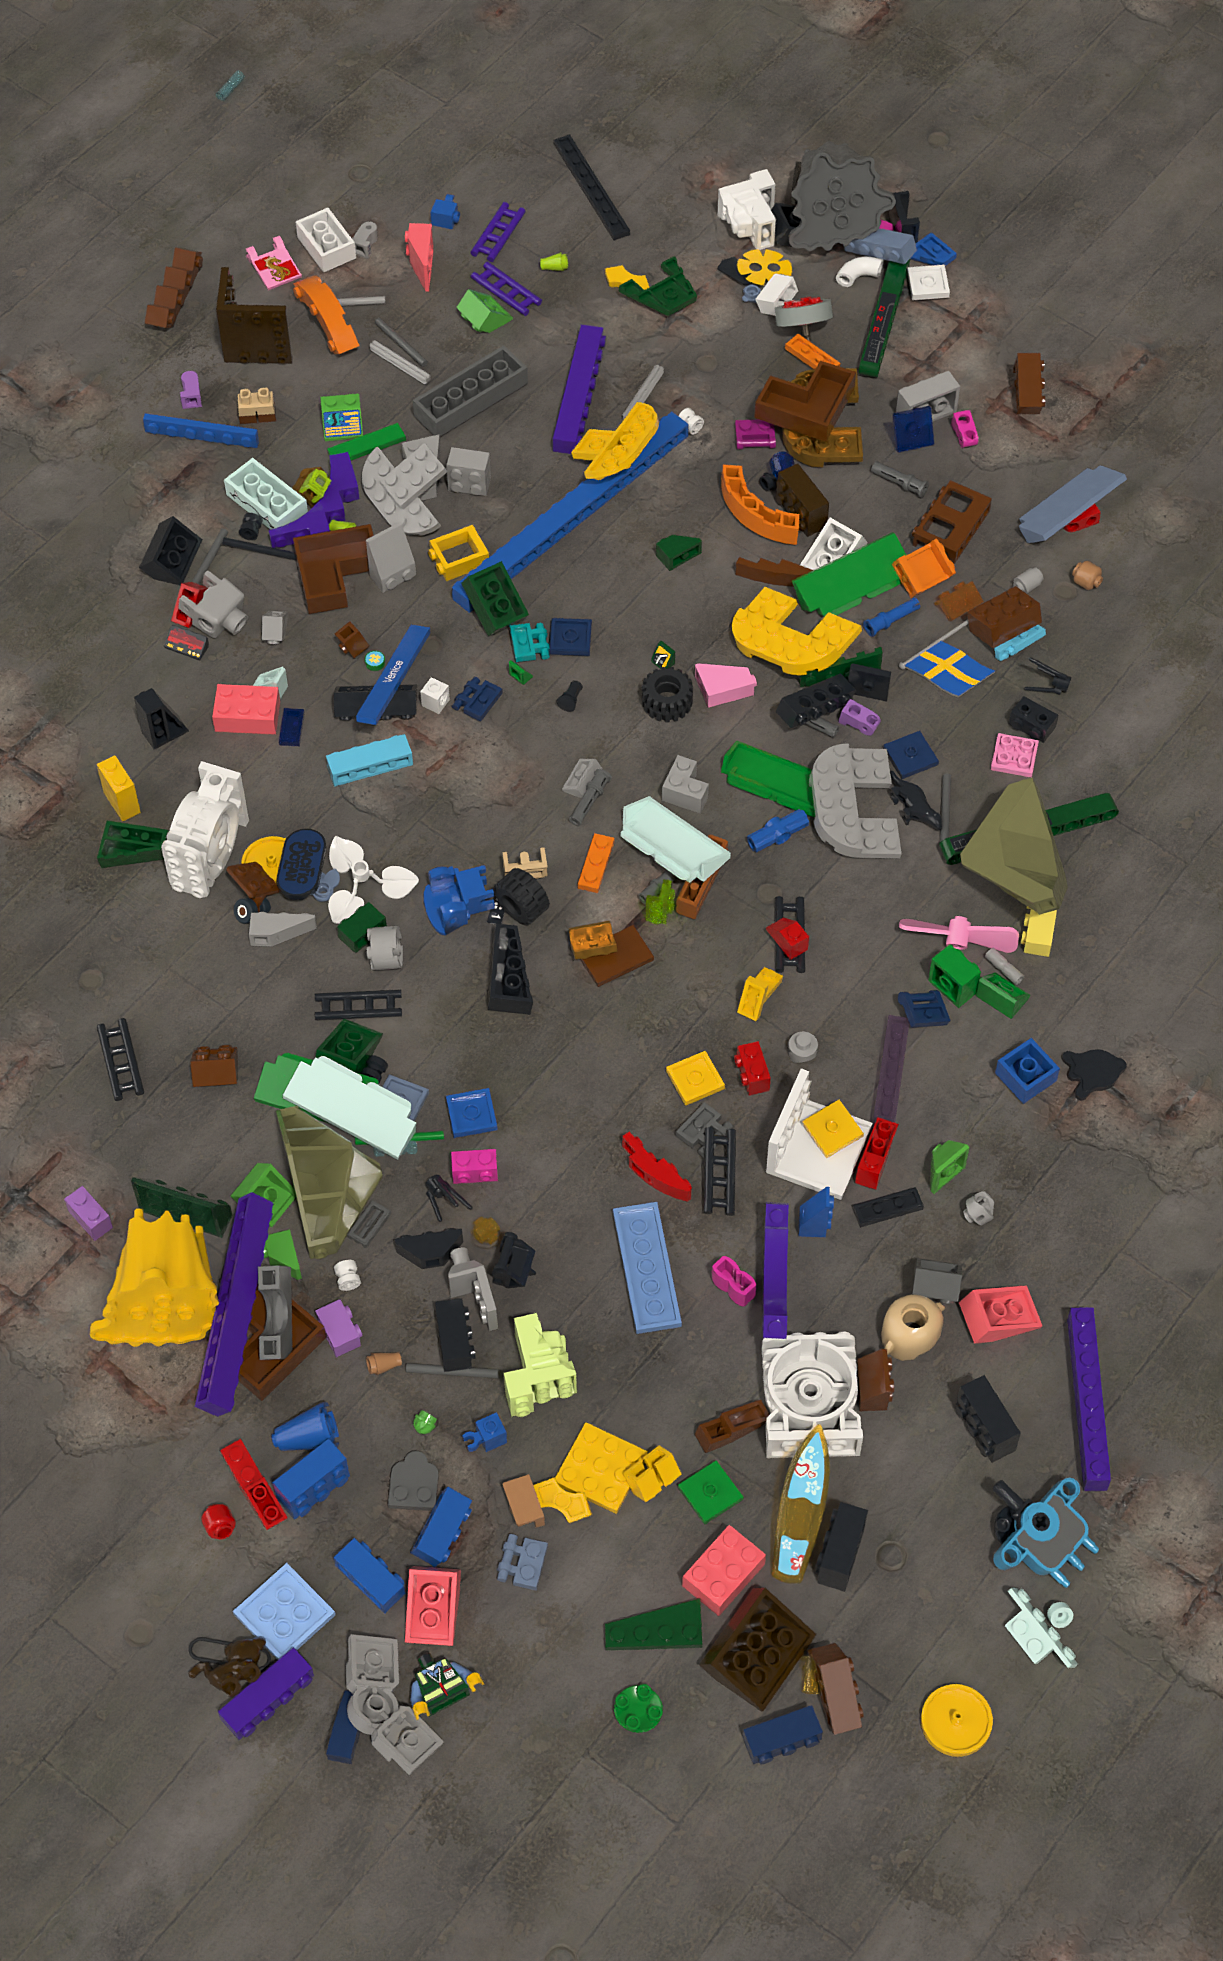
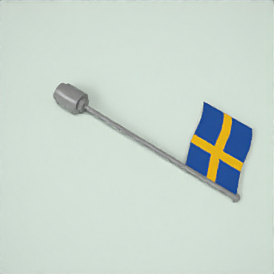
[899,567,1044,697]

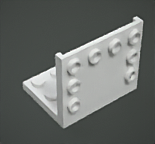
[766,1069,872,1200]

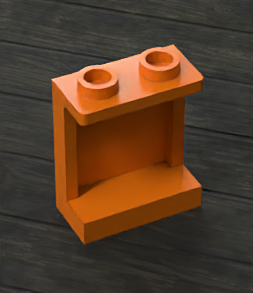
[892,539,956,598]

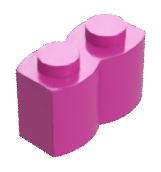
[712,1256,756,1307]

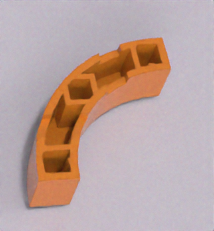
[293,276,359,354]
[721,465,799,545]

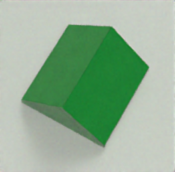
[976,972,1031,1019]

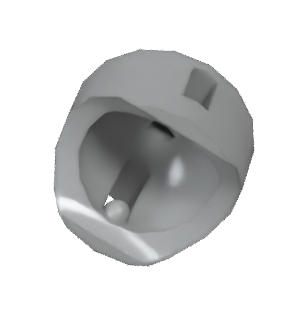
[788,1031,818,1063]
[963,1191,994,1226]

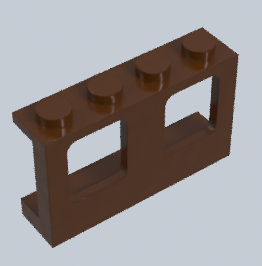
[912,480,992,564]

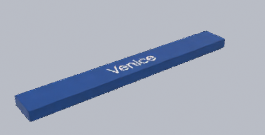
[356,625,430,725]

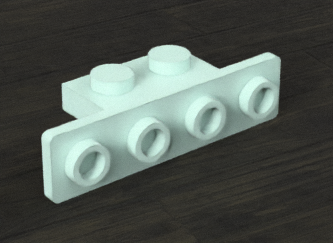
[1005,1588,1078,1668]

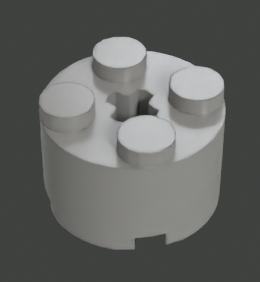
[367,926,403,970]

